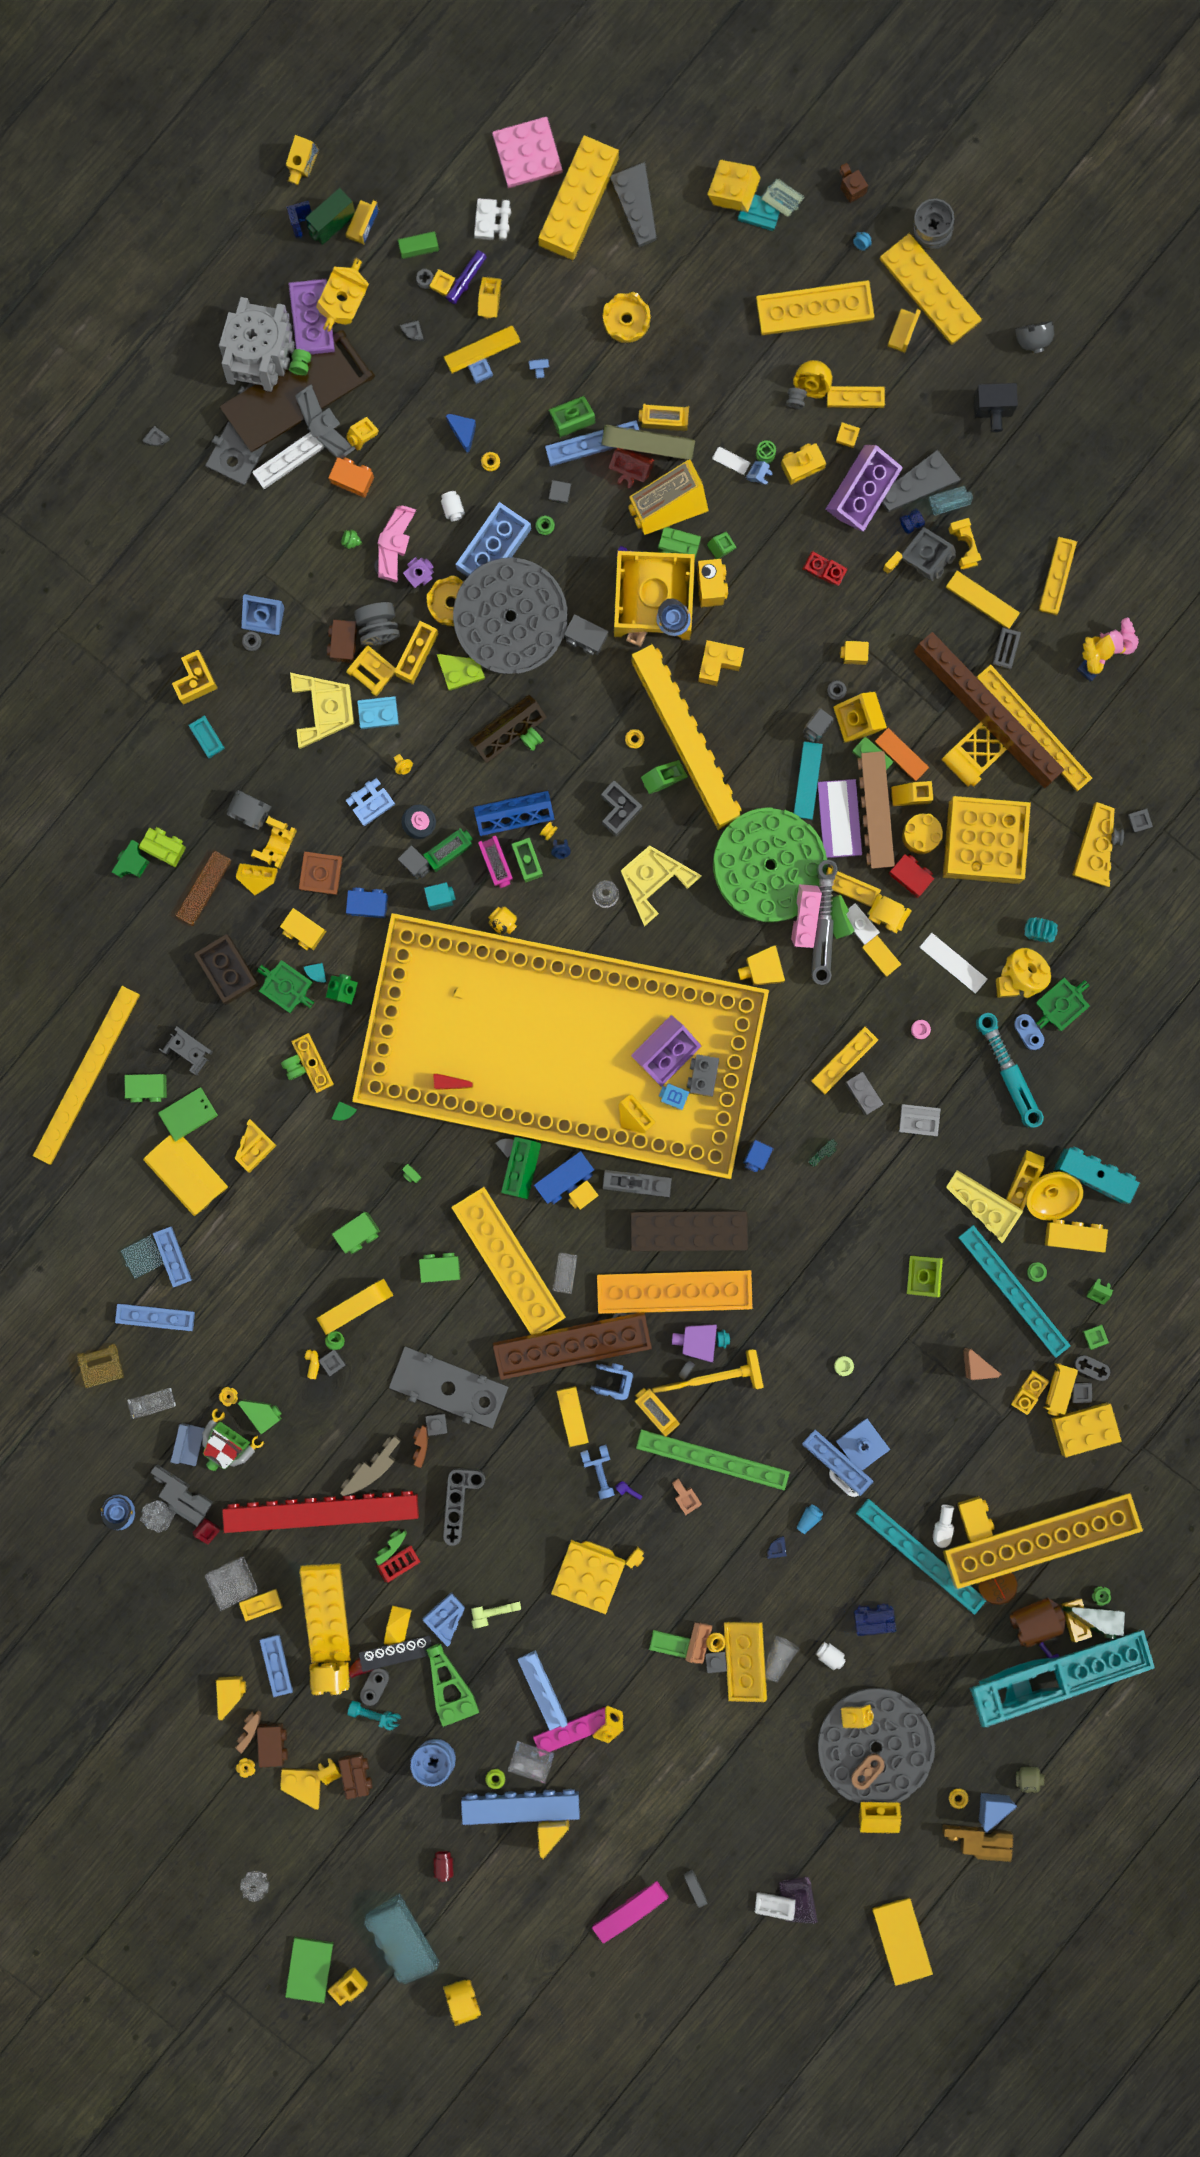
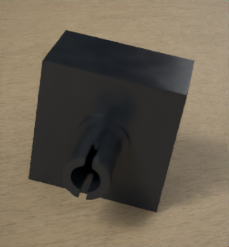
[973,383,1018,433]

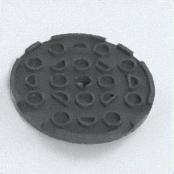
[453,557,567,674]
[818,1688,935,1804]

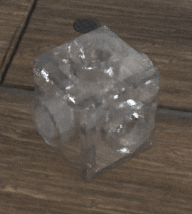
[140,1500,175,1533]
[240,1871,269,1901]

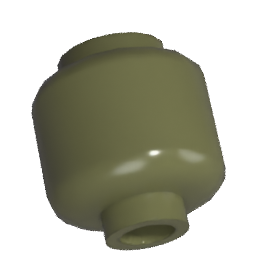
[1016,1767,1044,1793]

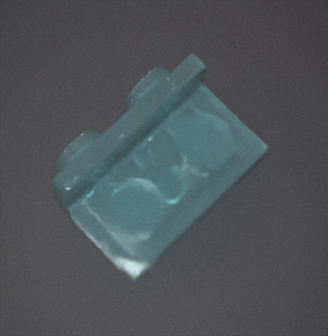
[929,486,973,515]

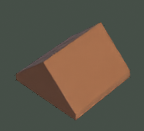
[963,1348,1001,1380]

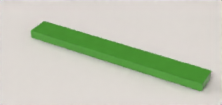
[636,1429,790,1490]

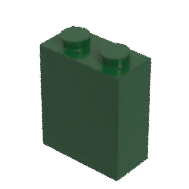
[306,188,355,245]

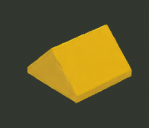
[538,1820,569,1858]

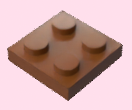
[299,851,343,895]

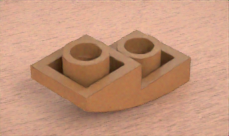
[236,1710,261,1753]

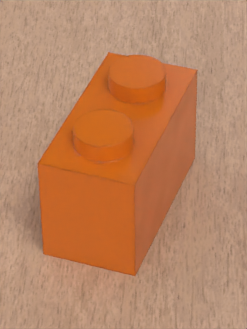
[329,458,374,498]

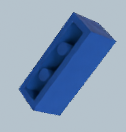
[742,1140,773,1172]
[534,1151,594,1204]

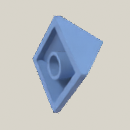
[242,594,285,635]
[979,1793,1016,1832]

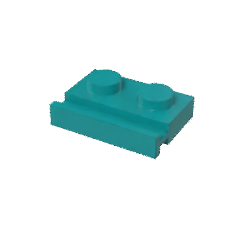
[738,195,782,231]

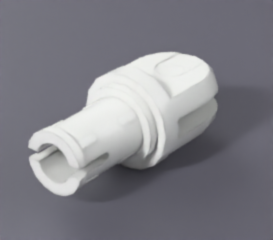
[933,1505,954,1548]

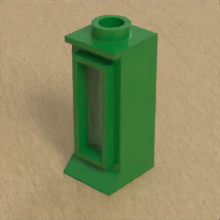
[423,828,473,873]

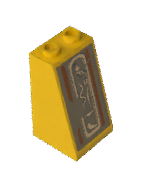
[628,460,708,535]

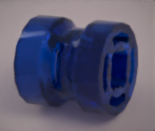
[899,509,925,534]

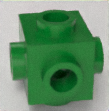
[325,974,358,1005]

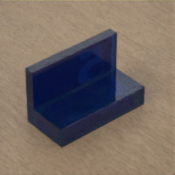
[287,201,312,238]

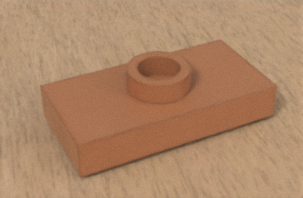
[685,1623,712,1664]

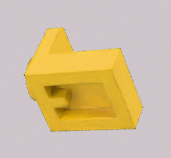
[346,417,379,451]

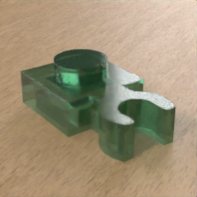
[808,1139,838,1167]

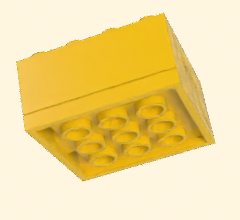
[943,796,1031,884]

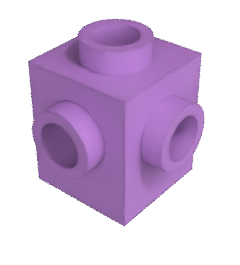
[403,557,434,588]

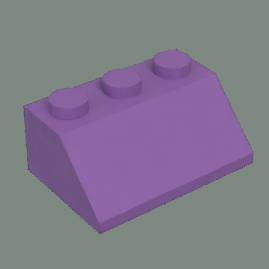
[631,1015,701,1087]

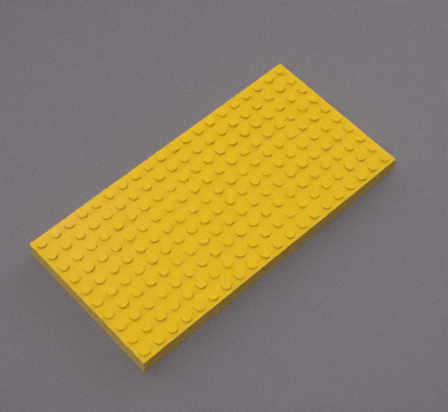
[352,913,769,1179]

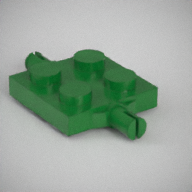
[257,960,315,1014]
[1035,977,1090,1032]

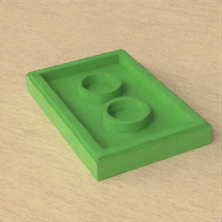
[286,1937,333,2003]

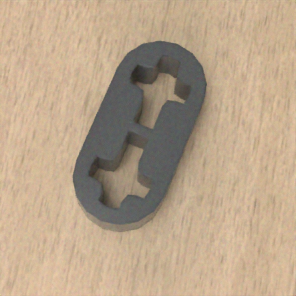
[1074,1355,1110,1381]
[684,1869,708,1908]

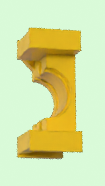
[948,518,982,570]
[251,816,297,869]

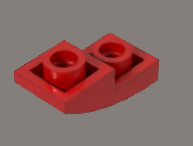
[803,552,847,586]

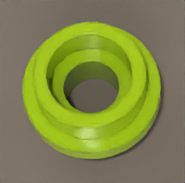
[486,1769,505,1789]

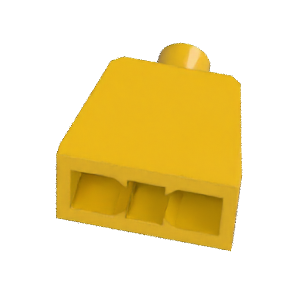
[738,945,785,985]

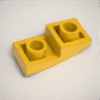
[1011,1370,1049,1415]

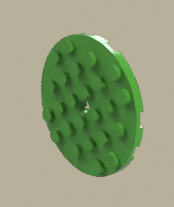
[713,808,827,922]

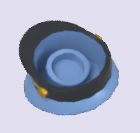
[657,598,691,636]
[101,1495,135,1530]

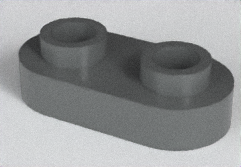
[360,1667,389,1706]

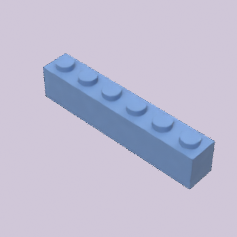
[461,1789,580,1825]

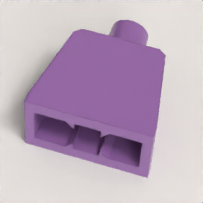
[672,1324,717,1362]

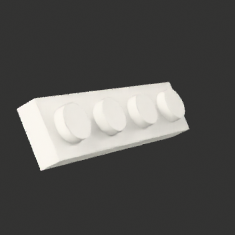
[252,433,325,489]

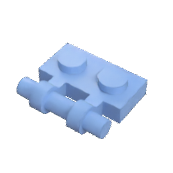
[346,778,395,826]

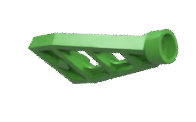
[426,1644,479,1727]

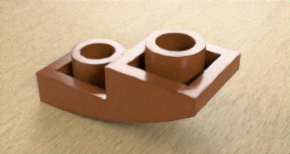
[413,1425,428,1468]

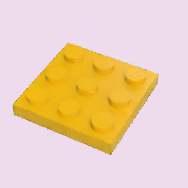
[551,1540,626,1614]

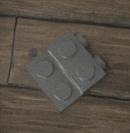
[902,527,956,582]

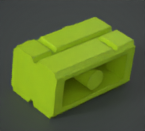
[139,827,186,867]

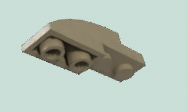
[340,1435,401,1496]

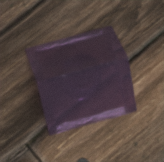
[779,1877,817,1924]

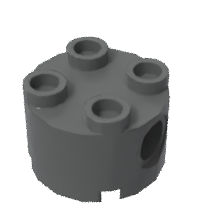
[227,790,271,830]

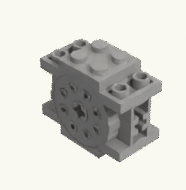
[219,297,295,392]

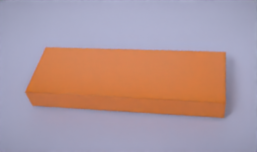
[874,728,929,782]

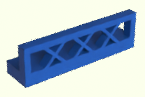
[474,791,554,836]

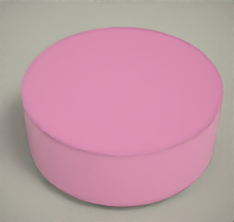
[911,1020,931,1039]

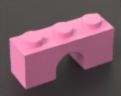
[791,884,822,948]

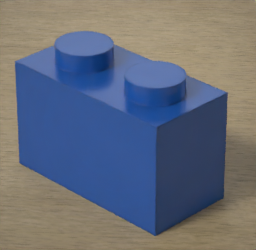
[346,888,388,918]

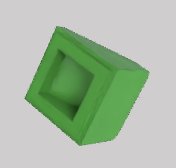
[707,532,737,559]

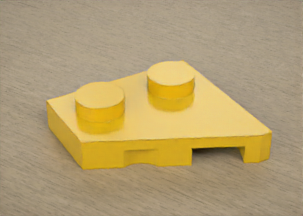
[235,1119,277,1173]
[281,1768,321,1809]

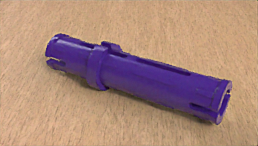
[446,250,486,304]

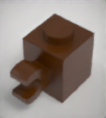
[839,163,868,203]

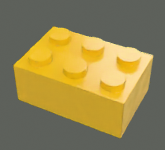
[1051,1402,1122,1457]

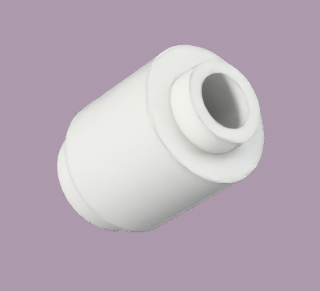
[441,491,464,521]
[816,1642,846,1670]

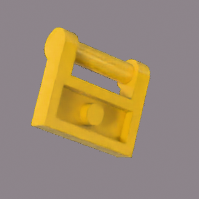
[346,645,396,696]

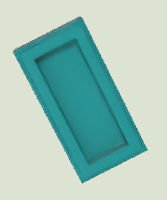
[188,716,225,758]

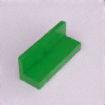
[501,1137,541,1199]

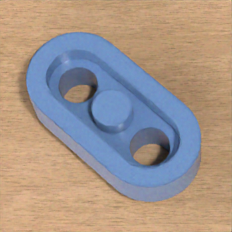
[1014,1014,1044,1050]

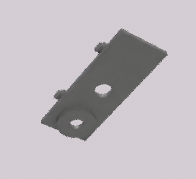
[205,383,267,486]
[389,1346,509,1429]

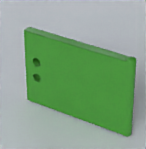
[158,1087,218,1142]

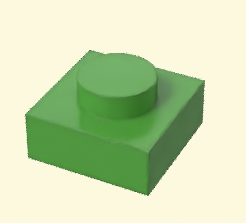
[402,1164,422,1183]
[1083,1325,1109,1350]

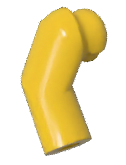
[305,1350,319,1379]

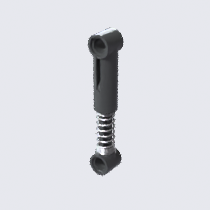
[811,860,838,985]

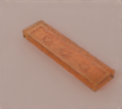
[176,850,232,926]

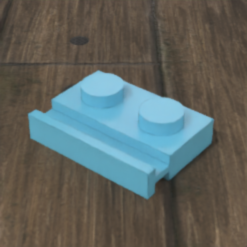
[357,696,399,729]

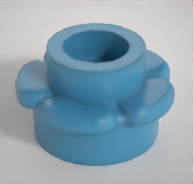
[854,232,872,250]

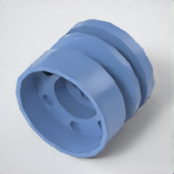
[411,1739,456,1786]

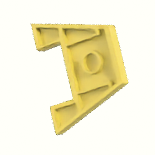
[290,673,354,749]
[621,845,702,927]

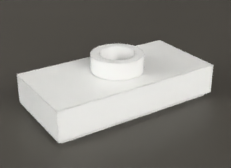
[846,903,880,945]
[755,1892,796,1921]

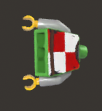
[202,1409,263,1471]

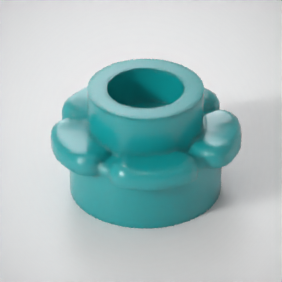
[716,1330,730,1349]

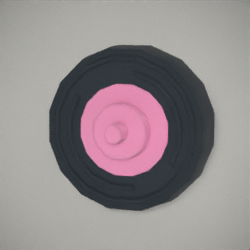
[401,804,436,839]

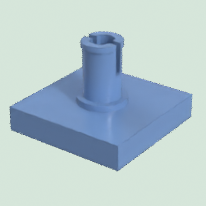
[836,1418,890,1470]

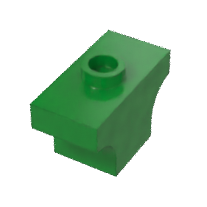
[112,840,149,878]

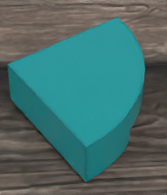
[304,963,326,983]

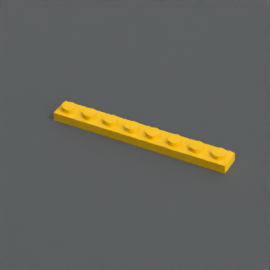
[976,665,1092,791]

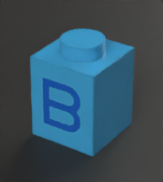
[658,1083,689,1111]

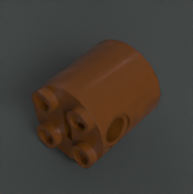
[1009,1597,1066,1648]

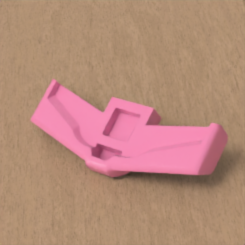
[377,506,416,583]

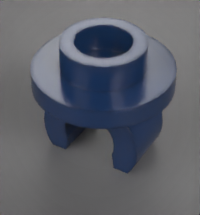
[551,839,571,859]

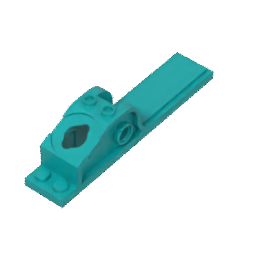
[971,1630,1155,1727]

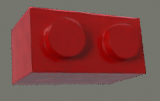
[889,855,934,898]

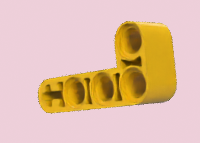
[316,1279,393,1335]

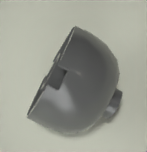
[1015,321,1054,353]

